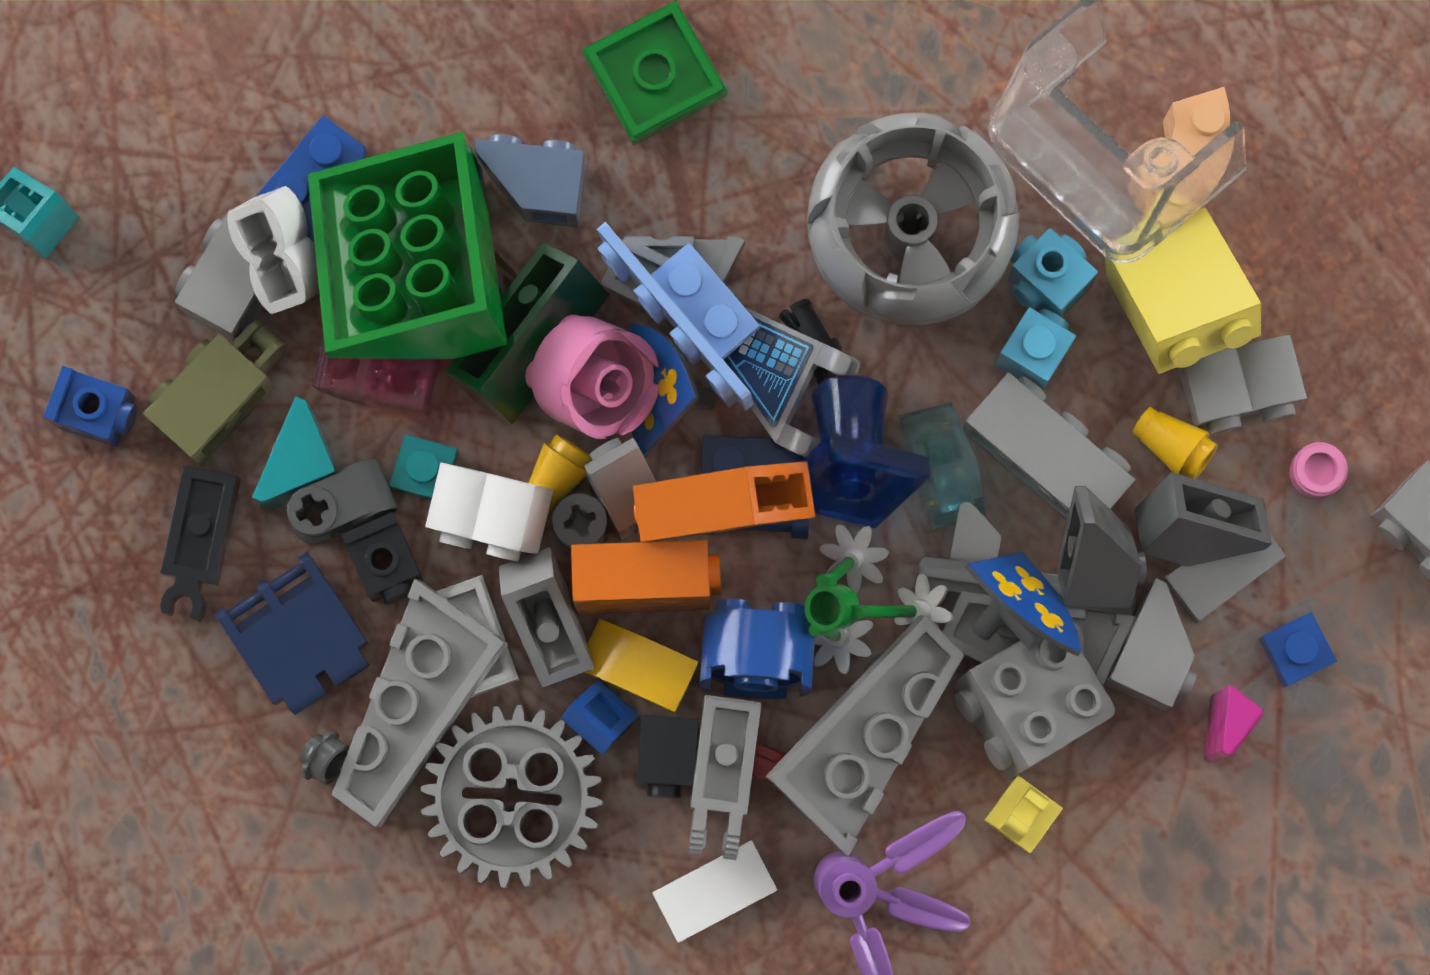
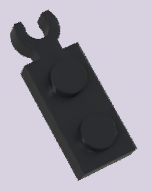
[160,465,241,622]

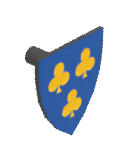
[630,323,716,458]
[964,552,1081,656]

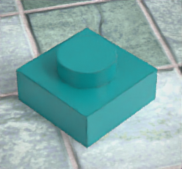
[389,434,459,500]

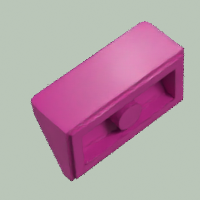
[1204,685,1264,763]

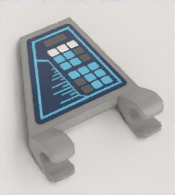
[724,307,860,460]

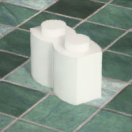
[227,186,319,314]
[425,462,554,562]

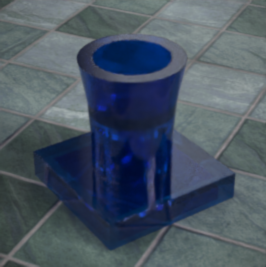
[801,375,930,528]

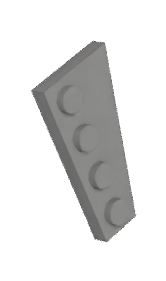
[332,579,508,827]
[766,614,964,856]

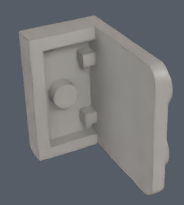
[951,639,1115,780]

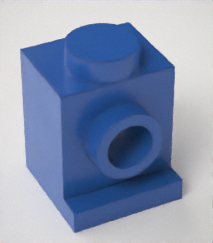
[43,365,137,447]

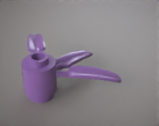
[814,811,970,975]

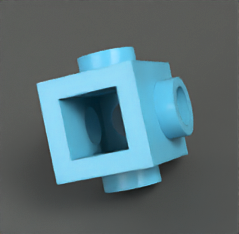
[1007,228,1098,317]

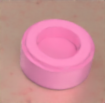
[1289,442,1348,499]

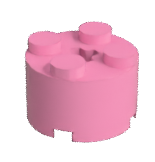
[525,314,659,439]

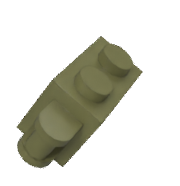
[143,319,288,466]

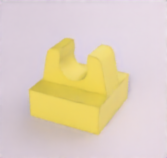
[983,775,1063,854]

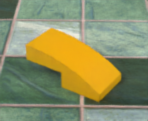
[583,618,699,714]

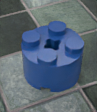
[699,599,815,699]

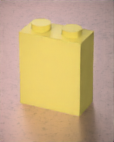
[1104,207,1261,374]

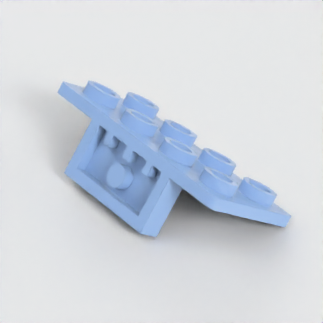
[597,222,761,412]

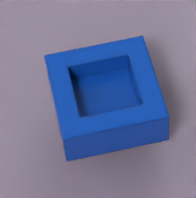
[1258,612,1337,688]
[561,679,640,755]

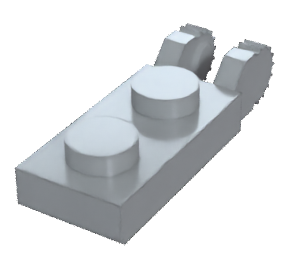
[688,695,761,860]

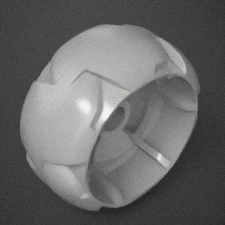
[807,113,1020,327]

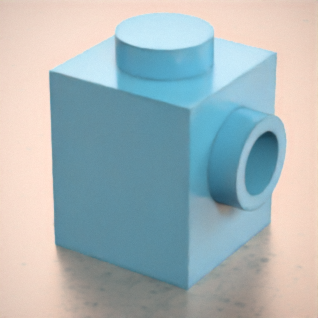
[994,307,1076,390]

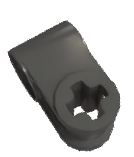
[287,458,399,545]

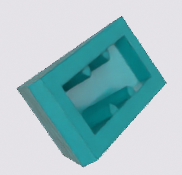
[0,166,80,259]
[252,396,338,510]

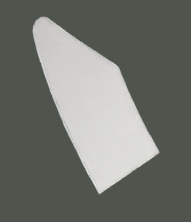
[950,502,1001,562]

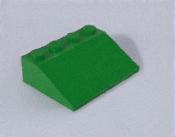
[308,131,507,359]

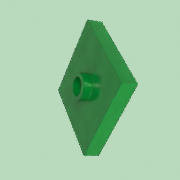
[581,0,727,146]

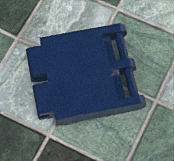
[214,551,370,715]

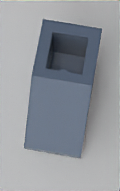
[474,134,586,228]

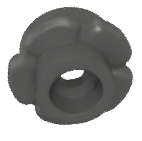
[299,731,349,785]

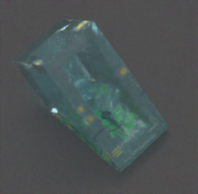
[899,402,986,529]

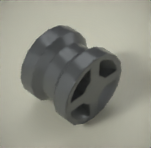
[552,493,609,552]

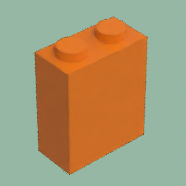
[633,461,815,542]
[571,540,721,615]

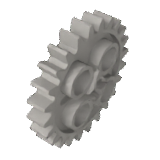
[420,705,603,888]

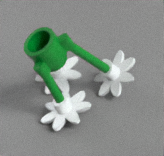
[805,524,954,674]

